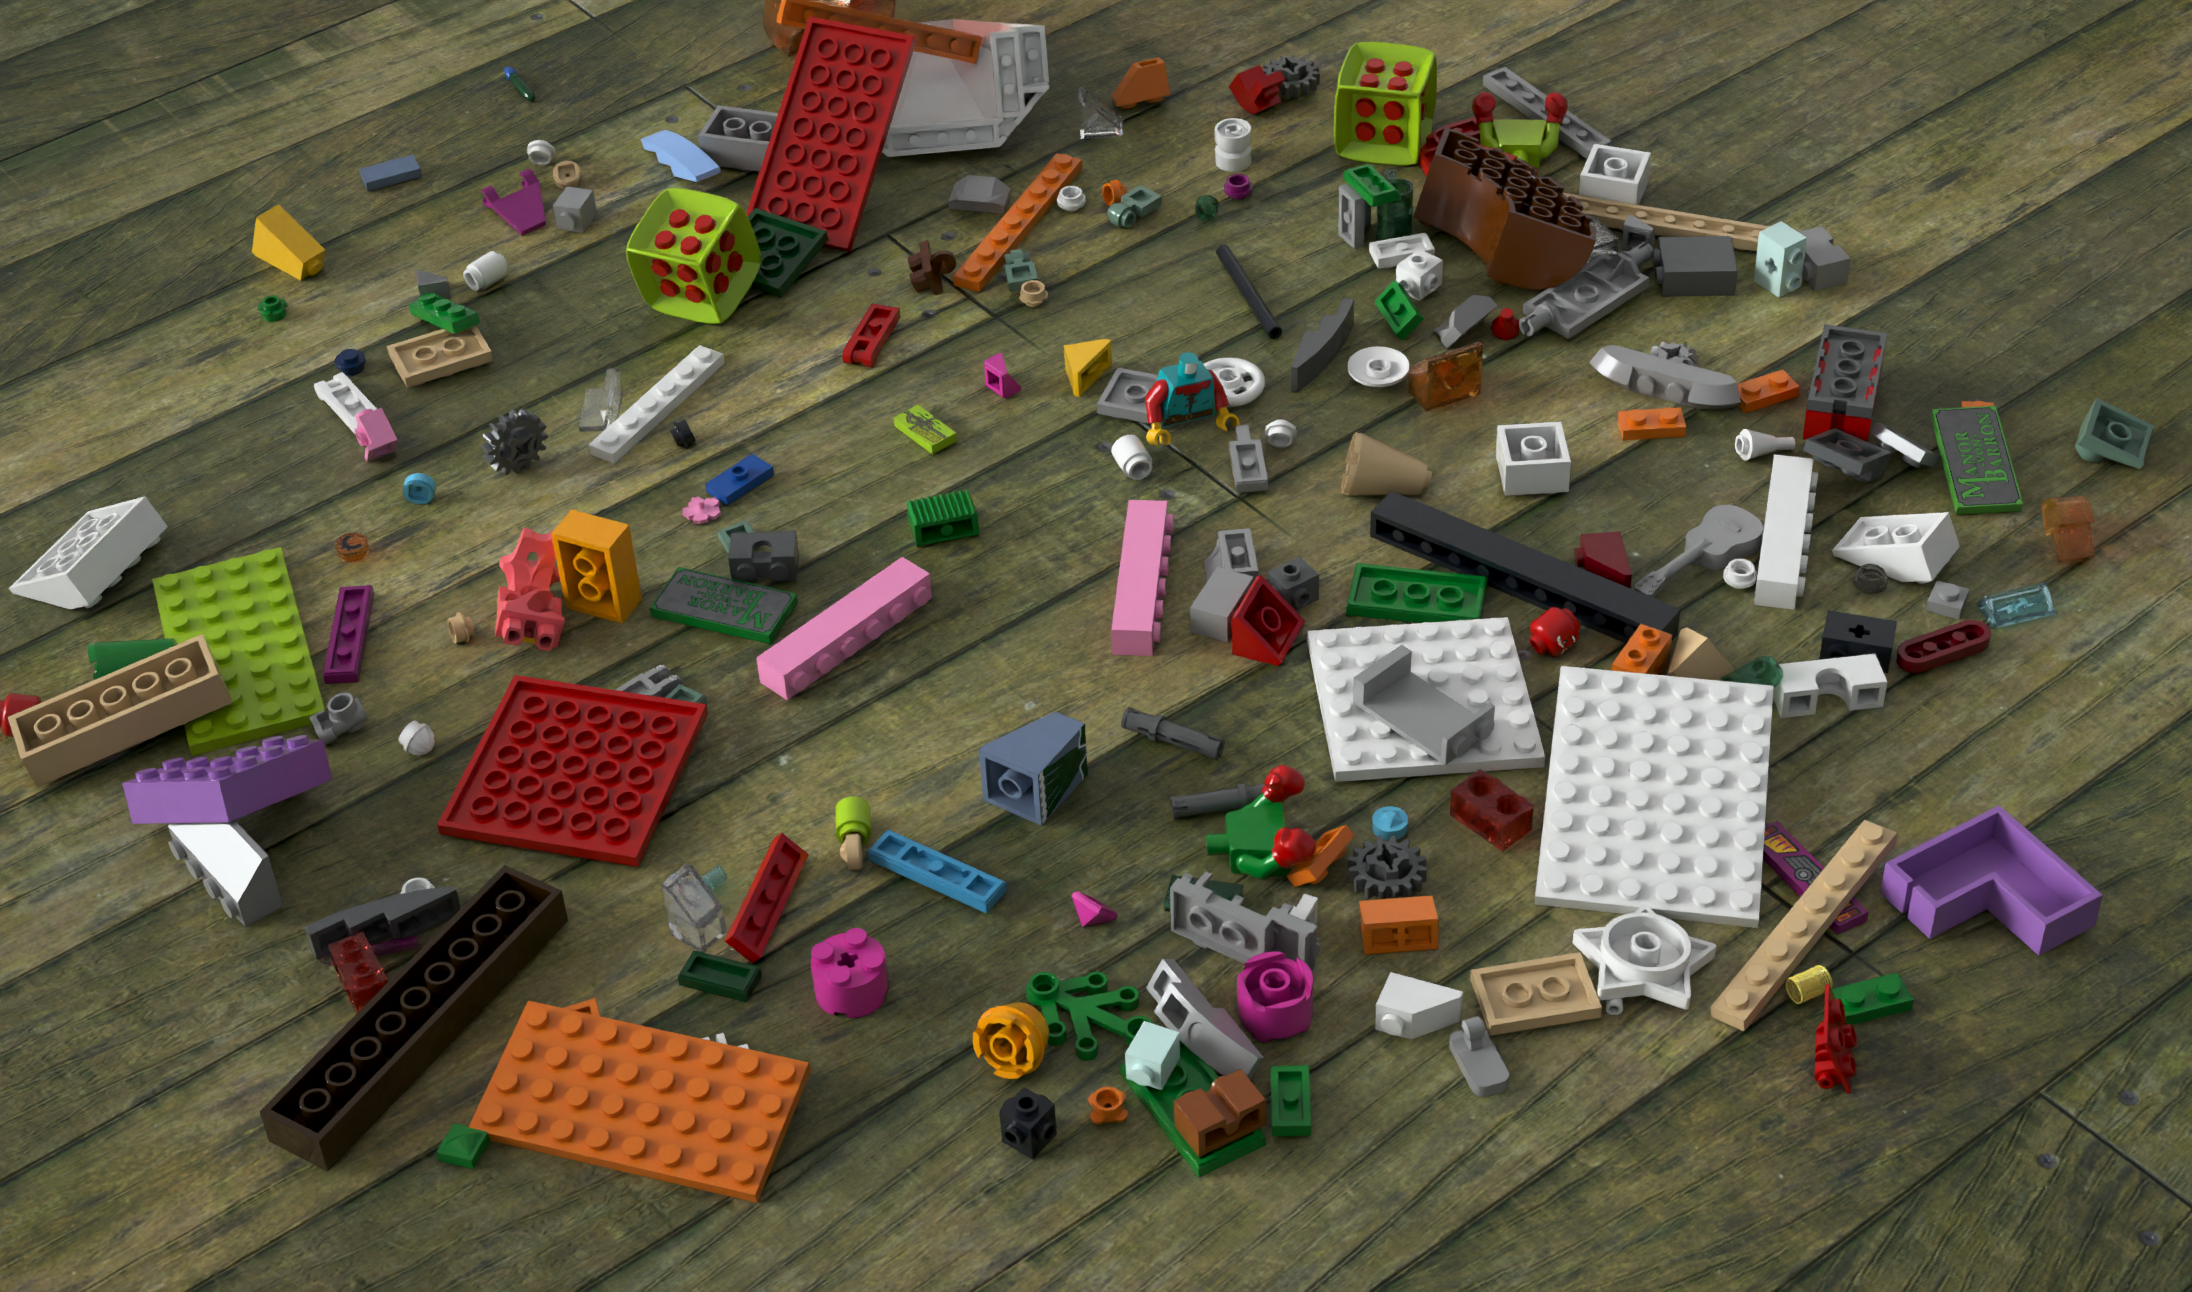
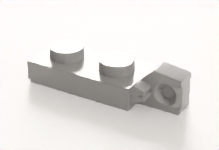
[1229,425,1268,493]

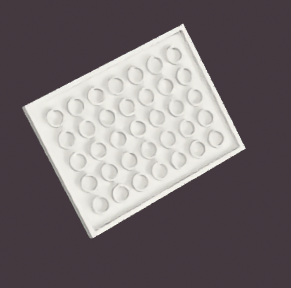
[1534,666,1774,928]

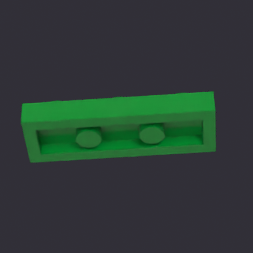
[409,293,480,334]

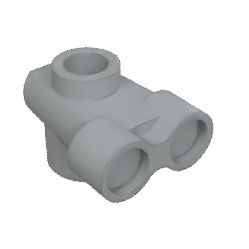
[309,693,369,746]

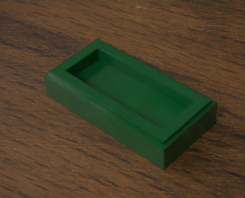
[678,950,762,1003]

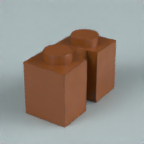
[1174,1069,1266,1157]

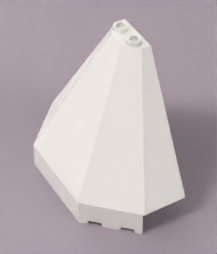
[882,19,1049,157]

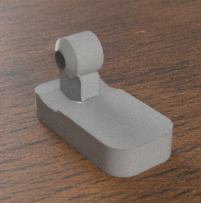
[1449,1016,1509,1097]

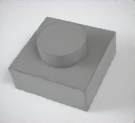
[1926,580,1970,620]

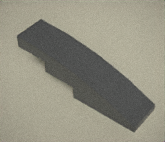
[1291,298,1354,392]
[304,886,461,960]

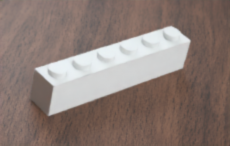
[1754,454,1818,610]

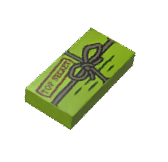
[894,405,957,455]

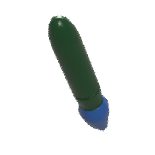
[504,67,535,102]

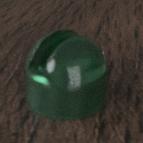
[1195,195,1219,221]

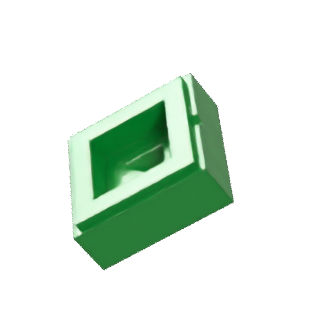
[436,1123,490,1169]

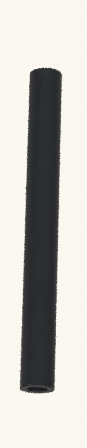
[1216,245,1282,339]

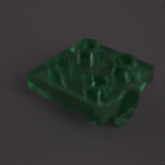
[1376,169,1413,240]

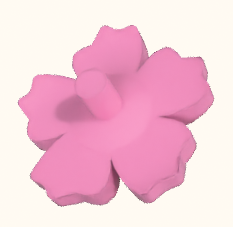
[682,496,721,524]

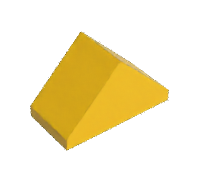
[1064,339,1112,397]

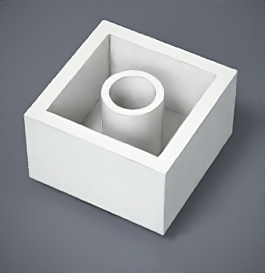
[1579,144,1651,205]
[1496,422,1571,496]

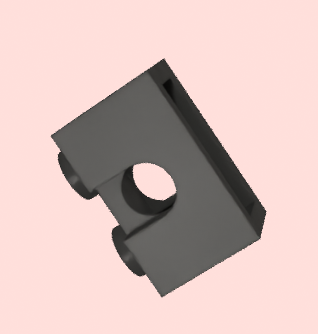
[728,531,799,583]

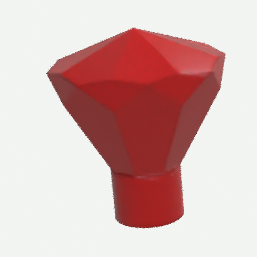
[1490,308,1520,341]

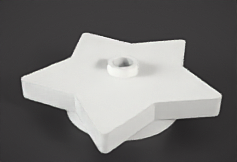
[1572,905,1717,1010]

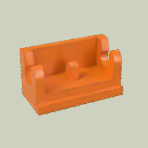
[1359,895,1438,955]

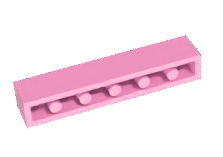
[1111,500,1174,656]
[756,557,932,701]

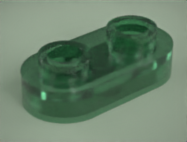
[1719,656,1783,689]

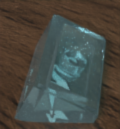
[1977,582,2057,629]

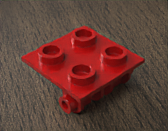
[1814,984,1857,1094]

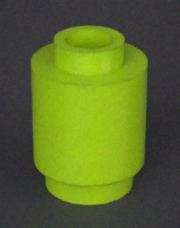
[835,796,871,847]

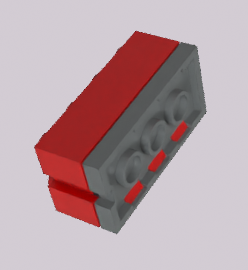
[1803,324,1888,442]

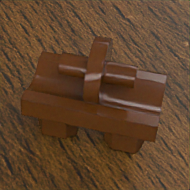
[907,240,956,295]

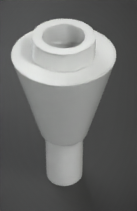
[1735,429,1795,461]

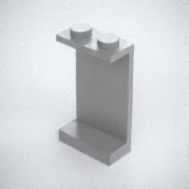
[1353,645,1495,765]

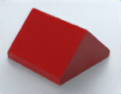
[1232,575,1305,666]

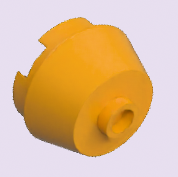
[973,1002,1049,1079]

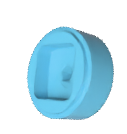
[403,473,436,504]
[1372,806,1408,841]

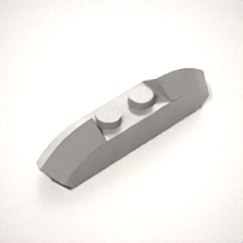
[1589,345,1741,410]

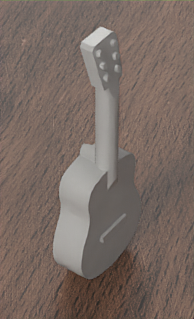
[1634,505,1763,598]

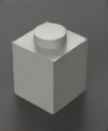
[553,186,597,233]

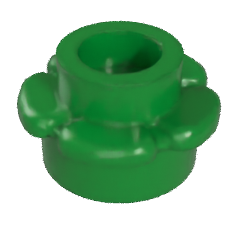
[258,295,287,322]

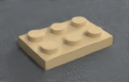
[387,325,493,388]
[1470,952,1602,1036]

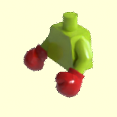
[1472,92,1568,169]

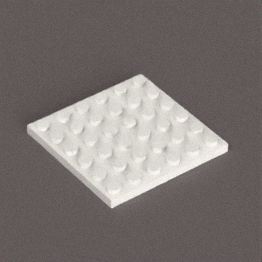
[1307,617,1545,782]

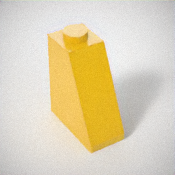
[252,204,325,281]

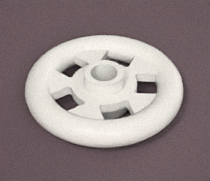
[1203,357,1265,408]

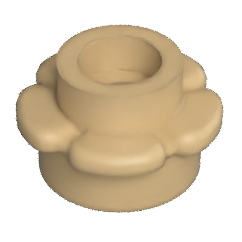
[1019,280,1048,307]
[448,612,474,644]

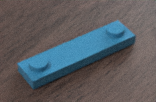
[867,829,1007,914]

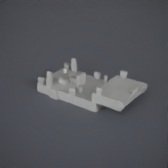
[1170,872,1320,975]

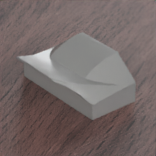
[948,175,1011,214]
[1433,295,1498,348]
[1204,528,1259,581]

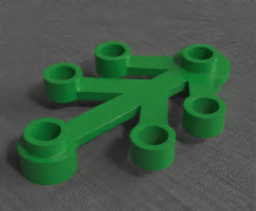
[1026,971,1153,1061]

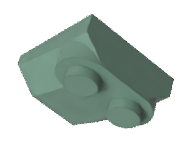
[2075,398,2155,469]

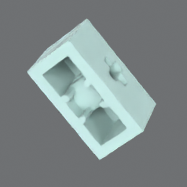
[1754,221,1807,298]

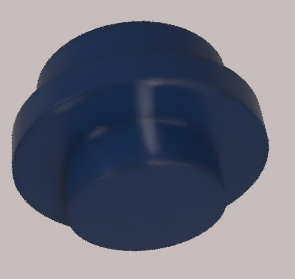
[335,349,366,376]

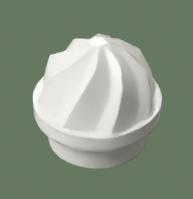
[399,721,435,756]

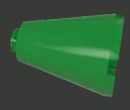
[88,638,177,680]

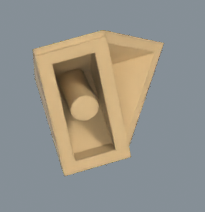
[1667,627,1745,683]

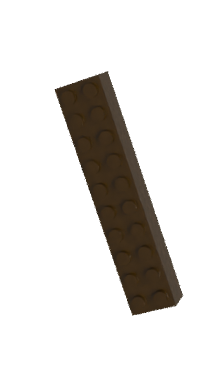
[260,865,568,1171]

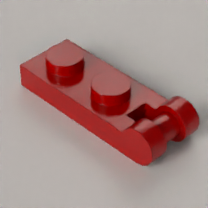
[842,303,901,368]

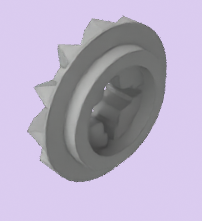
[1649,341,1698,367]

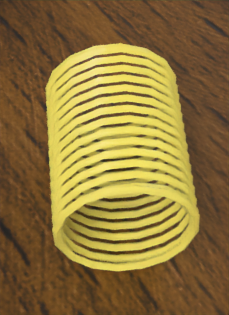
[1786,965,1833,1004]

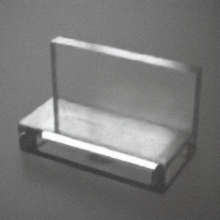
[579,369,623,432]

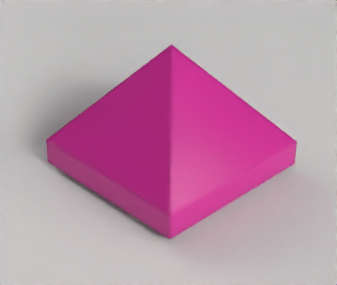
[1072,891,1118,927]

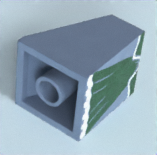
[979,712,1088,826]

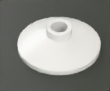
[1348,346,1409,387]

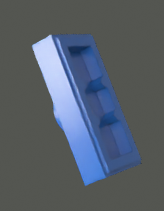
[705,454,774,506]

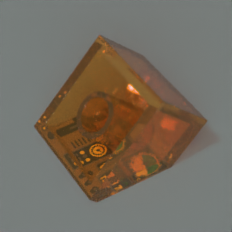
[1408,342,1483,412]

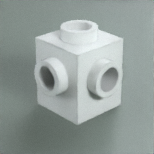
[1396,249,1443,301]

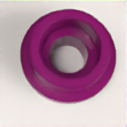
[1224,174,1252,199]

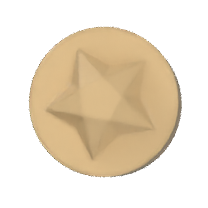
[553,161,582,190]
[840,834,863,870]

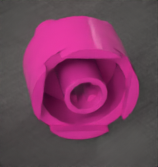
[811,928,889,1018]
[1237,951,1313,1042]

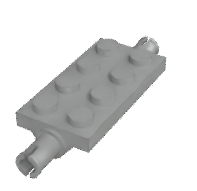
[1519,242,1654,339]

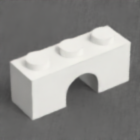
[1771,654,1887,718]

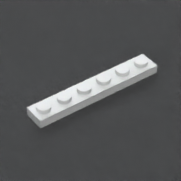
[588,345,725,464]

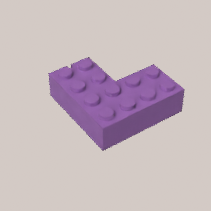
[122,735,332,824]
[1880,805,2103,956]

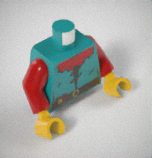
[1145,352,1240,446]

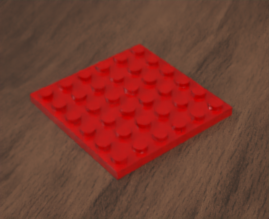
[437,675,708,867]

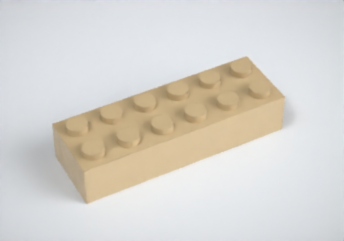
[8,634,233,787]

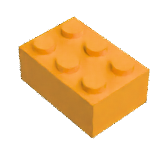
[551,509,642,624]

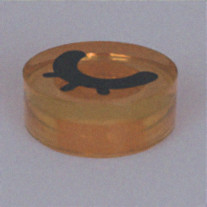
[335,533,369,562]

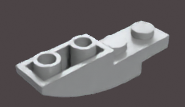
[1146,959,1264,1080]

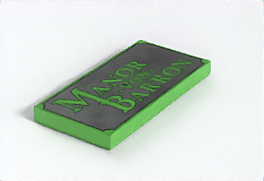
[1930,406,2023,515]

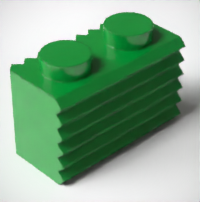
[907,489,979,547]

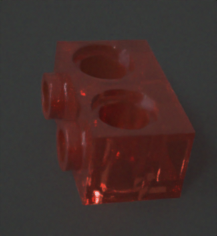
[1450,769,1534,852]
[328,932,388,1014]

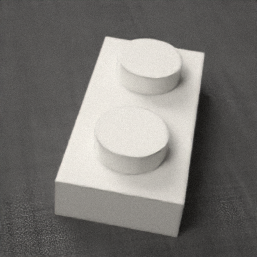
[1369,232,1435,269]

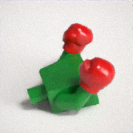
[1205,765,1316,880]

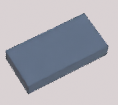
[359,155,422,191]

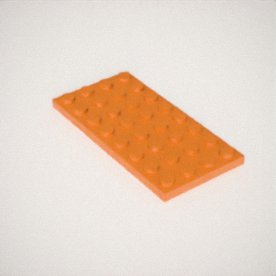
[468,1001,811,1203]

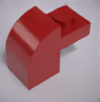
[1229,65,1285,114]

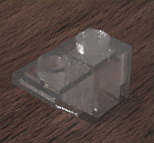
[661,863,727,953]

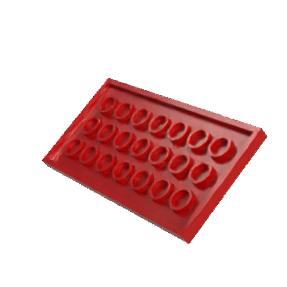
[746,16,917,252]

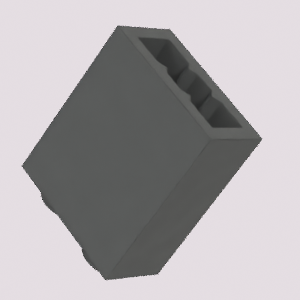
[1652,236,1738,297]

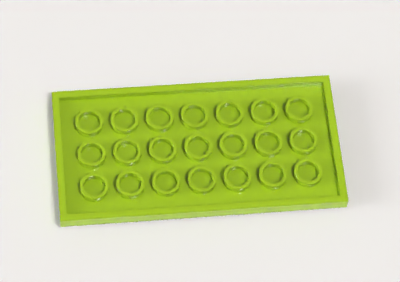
[152,547,325,756]

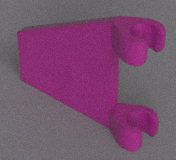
[481,169,546,236]

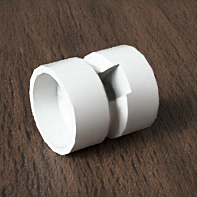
[1215,118,1252,172]

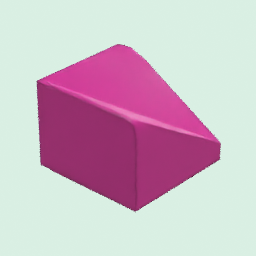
[984,353,1021,399]

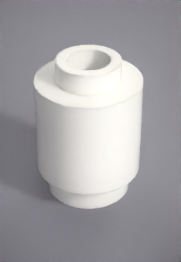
[463,251,508,291]
[1111,435,1152,480]

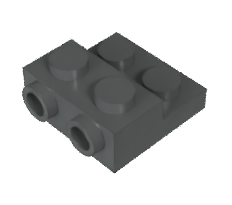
[1803,428,1892,482]

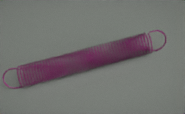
[320,935,429,965]

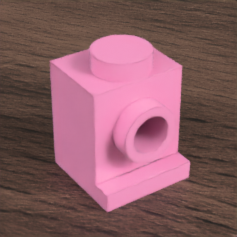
[354,408,398,462]

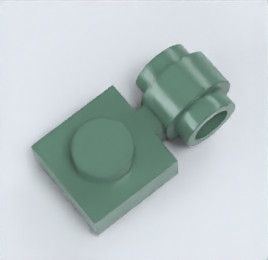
[1107,185,1162,228]
[1004,249,1038,292]

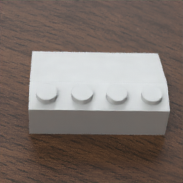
[9,496,168,609]

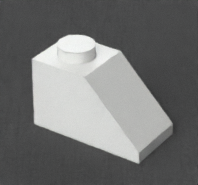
[1375,972,1463,1039]

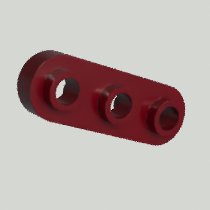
[1896,620,1991,673]

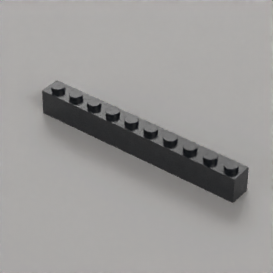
[1370,491,1681,644]

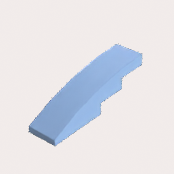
[641,130,721,182]

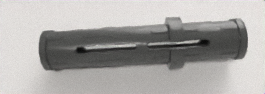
[1121,707,1225,760]
[1170,783,1265,819]

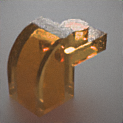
[2041,495,2095,562]

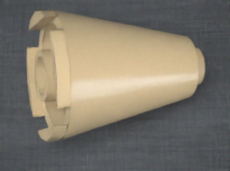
[1341,432,1432,496]

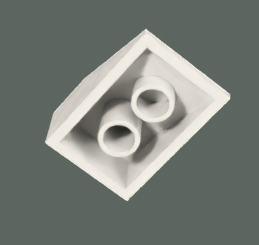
[1832,512,1960,584]

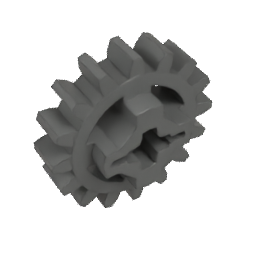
[1263,56,1320,99]
[481,408,548,475]
[1348,836,1427,900]

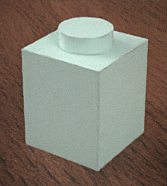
[1125,1021,1180,1090]

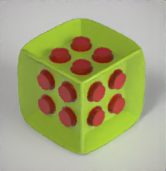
[1334,42,1437,166]
[626,188,761,324]

